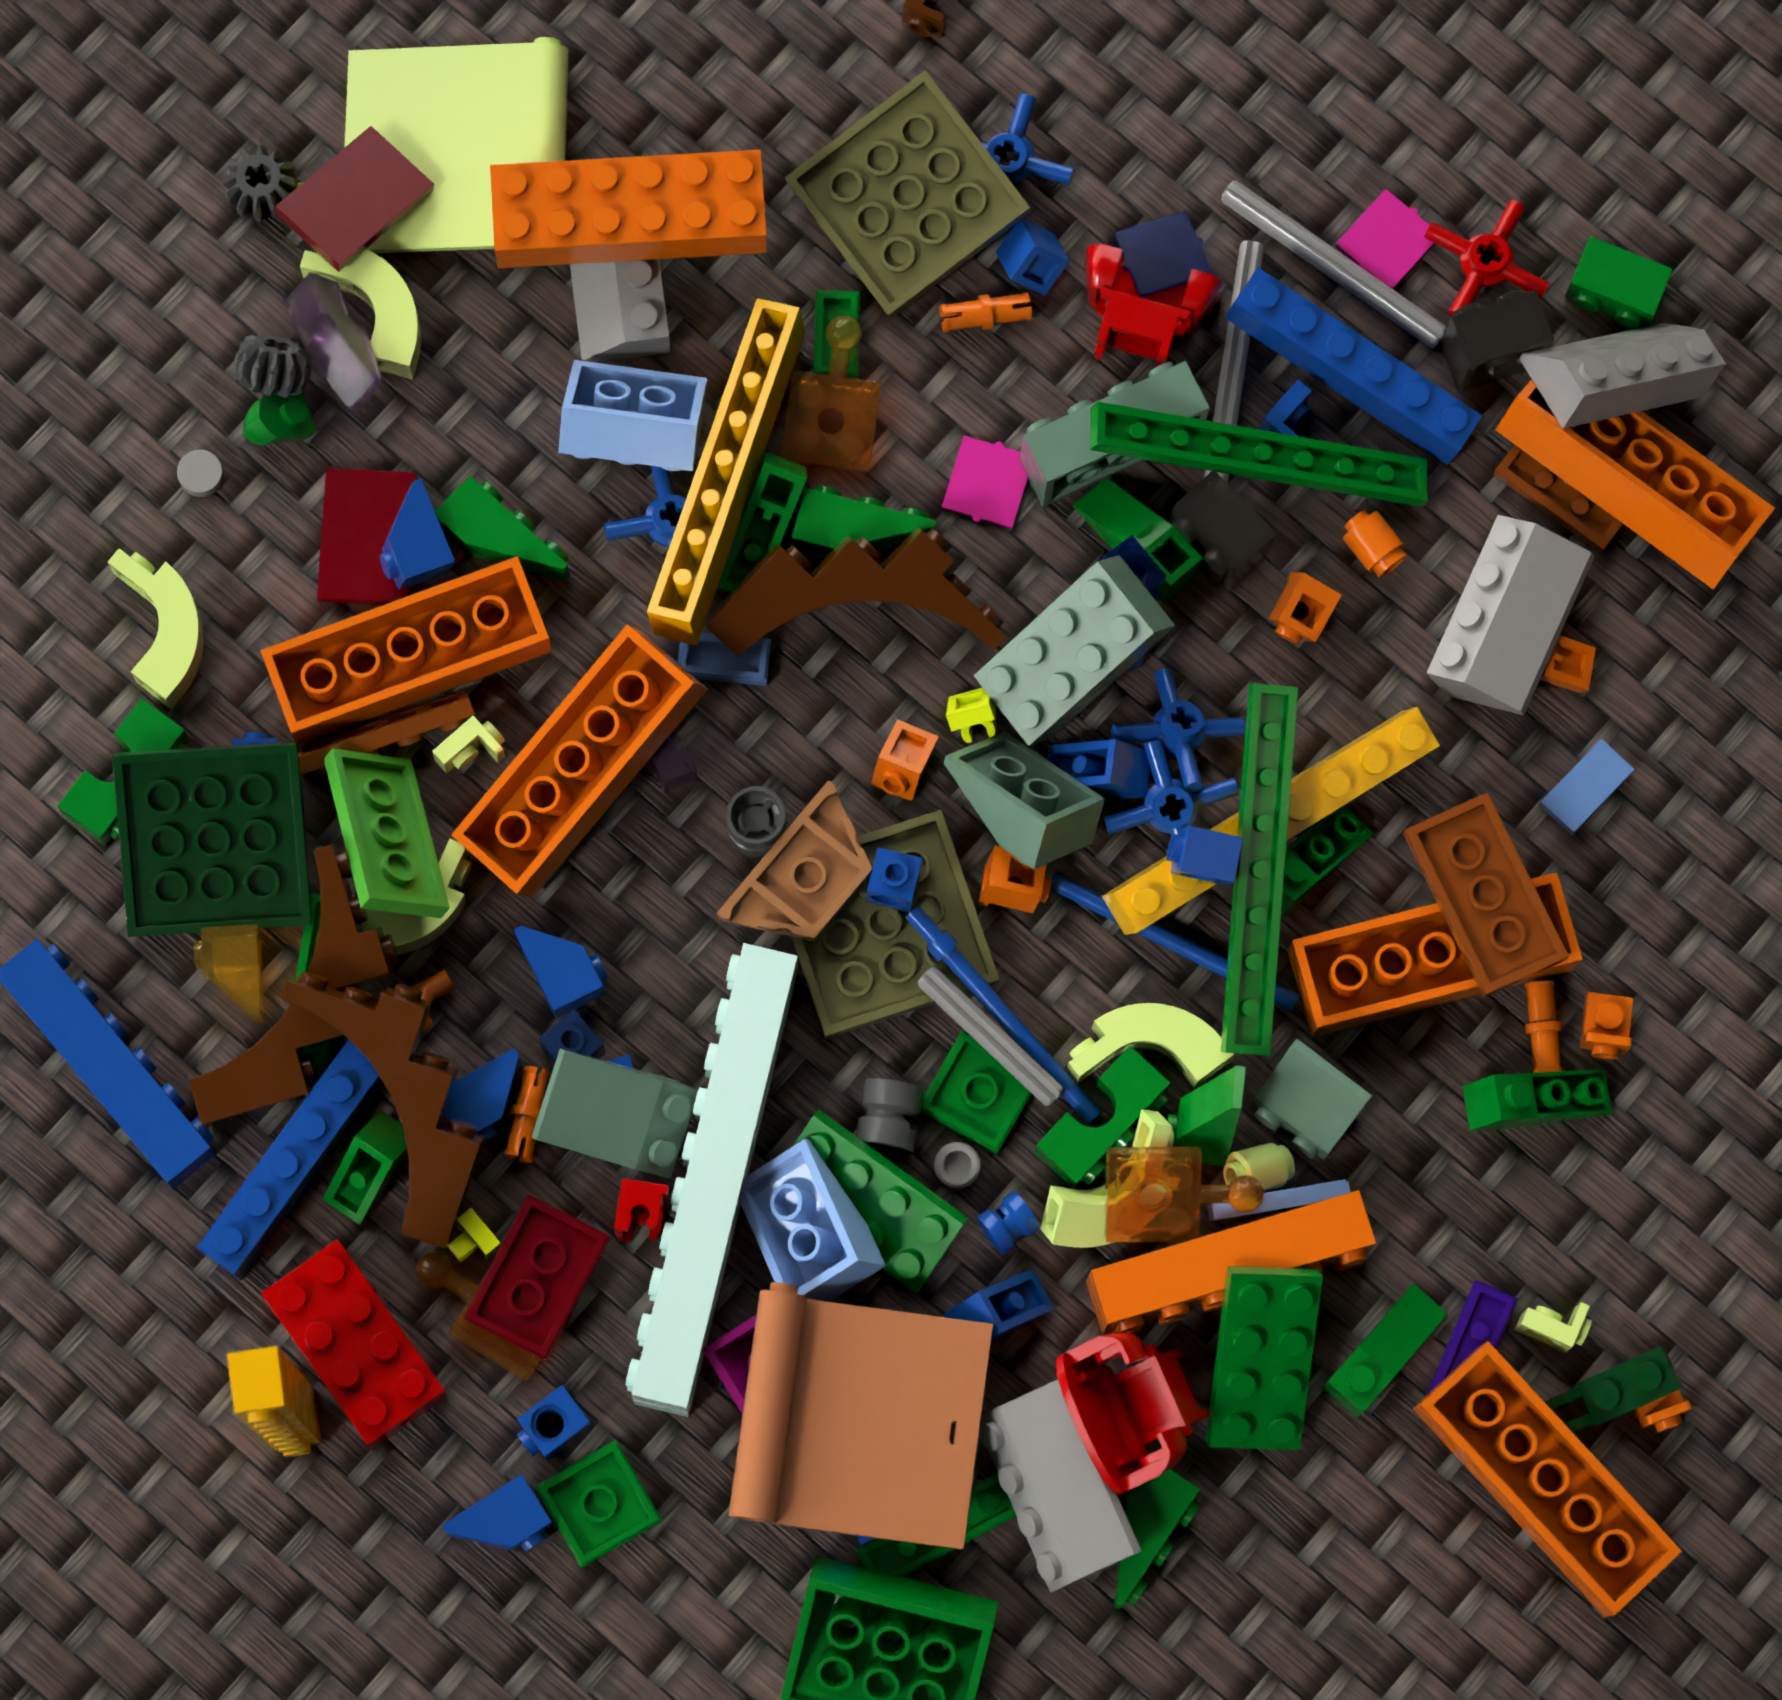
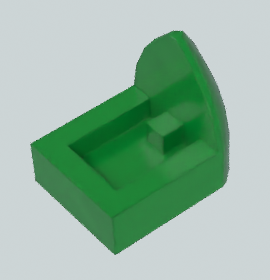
[242,391,316,445]

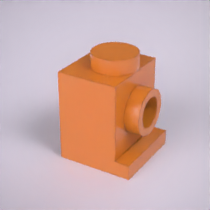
[1268,572,1342,645]
[978,845,1052,914]

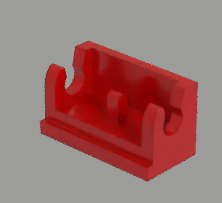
[614,1178,671,1243]

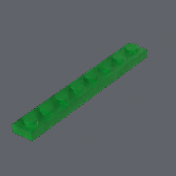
[1090,401,1427,506]
[1221,683,1298,1056]

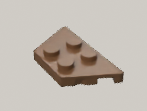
[716,780,872,942]

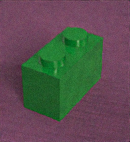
[1564,236,1673,329]

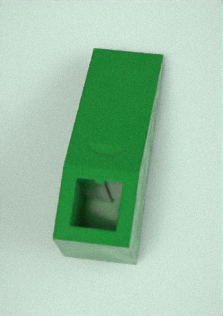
[435,476,570,581]
[1073,477,1203,604]
[792,486,936,558]
[1281,805,1373,919]
[1462,1069,1613,1131]
[1113,1469,1201,1610]

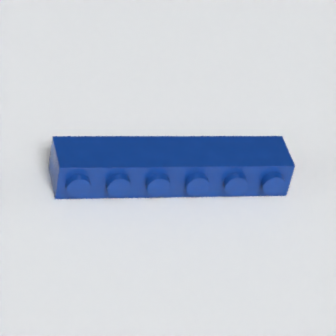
[1225,267,1483,465]
[0,939,216,1190]
[197,1039,384,1281]

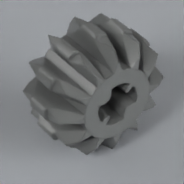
[222,144,299,222]
[234,333,312,398]

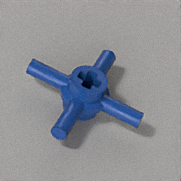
[981,93,1074,185]
[604,466,686,549]
[1111,668,1245,792]
[1103,738,1239,837]

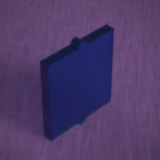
[1113,211,1212,298]

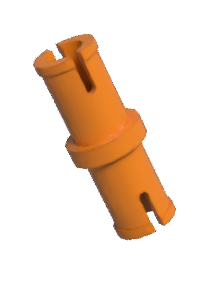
[939,292,1032,333]
[1525,980,1562,1073]
[504,1066,552,1163]

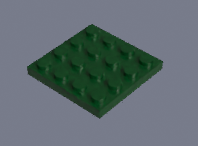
[112,741,312,937]

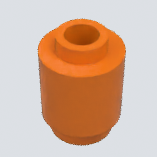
[1343,510,1408,578]

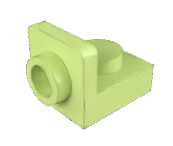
[432,716,505,774]
[1514,1302,1592,1353]

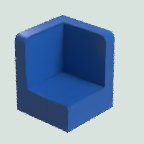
[996,219,1070,296]

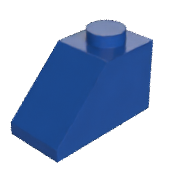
[380,479,455,590]
[1047,739,1150,800]
[513,926,609,1019]
[444,1048,522,1146]
[942,1269,1055,1345]
[442,1474,554,1552]

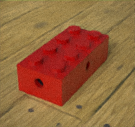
[260,1239,448,1450]

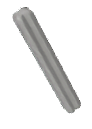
[918,967,1063,1106]

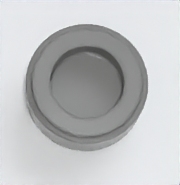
[177,450,224,497]
[934,1142,980,1190]

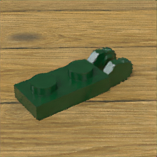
[1545,1345,1683,1433]

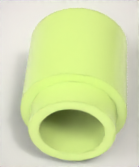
[1223,1143,1295,1197]

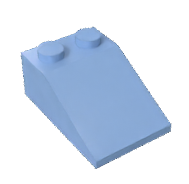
[739,1139,886,1302]

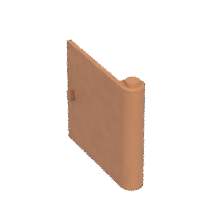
[728,1282,993,1550]

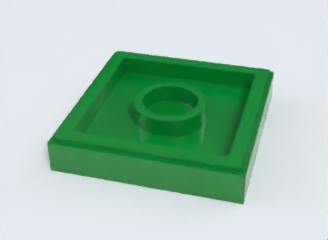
[920,1029,1032,1156]
[535,1440,663,1569]

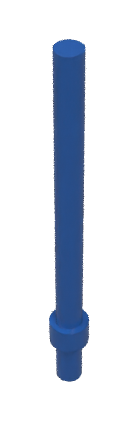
[1050,872,1300,1011]
[905,905,1101,1124]

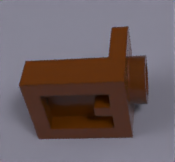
[902,0,947,38]

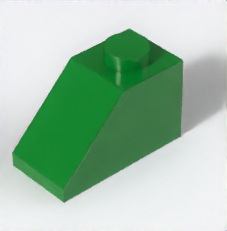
[323,1110,408,1225]

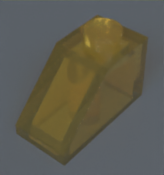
[194,924,265,1024]

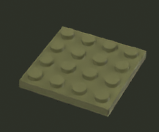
[785,70,1032,319]
[791,810,1000,1039]

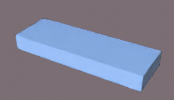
[1207,1179,1350,1221]

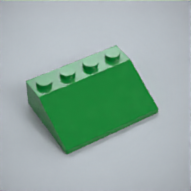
[780,1555,998,1700]

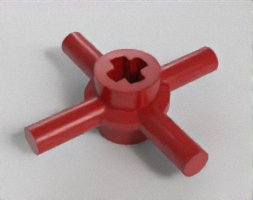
[1424,200,1550,320]

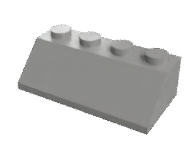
[570,259,671,362]
[1520,323,1726,429]
[1427,515,1595,715]
[979,1380,1141,1593]

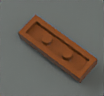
[1493,445,1624,554]

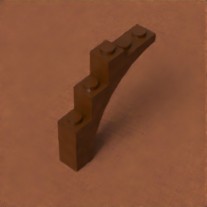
[704,527,1007,657]
[189,844,398,1125]
[281,972,486,1249]

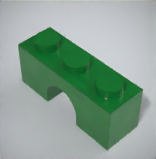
[57,698,190,847]
[1034,1046,1170,1189]

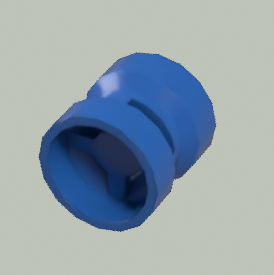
[976,1191,1041,1255]

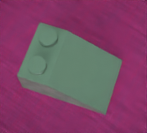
[944,731,1105,869]
[1251,1039,1372,1160]
[531,1049,698,1178]

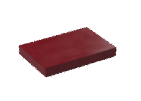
[275,126,434,272]
[317,468,417,605]
[463,1194,611,1362]

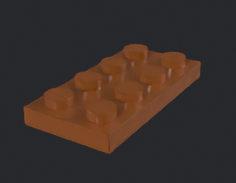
[1403,792,1569,997]

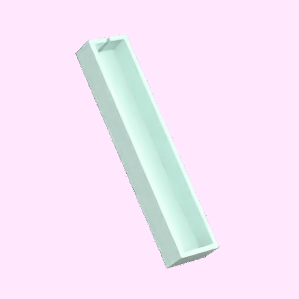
[625,943,798,1417]

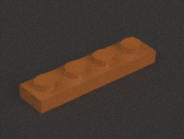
[299,689,475,776]

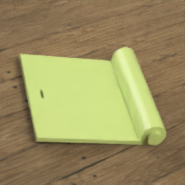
[345,37,569,253]

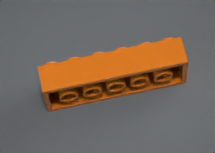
[490,150,767,268]
[1495,379,1775,589]
[260,556,552,745]
[451,624,708,898]
[1287,872,1583,1037]
[1086,1190,1376,1335]
[1412,1341,1682,1618]

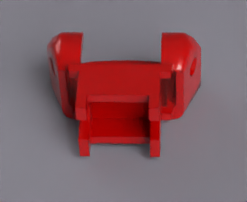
[1085,244,1225,368]
[1055,1332,1211,1495]

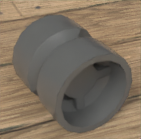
[726,786,786,857]
[856,1078,924,1155]

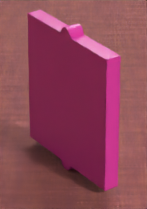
[1335,189,1435,289]
[941,435,1028,530]

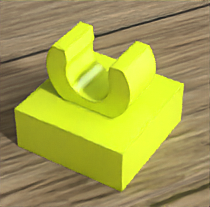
[946,687,996,743]
[448,1208,501,1263]

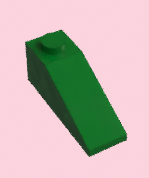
[718,451,807,591]
[1167,1066,1246,1166]
[1322,1284,1448,1418]

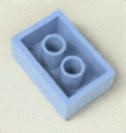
[558,360,707,471]

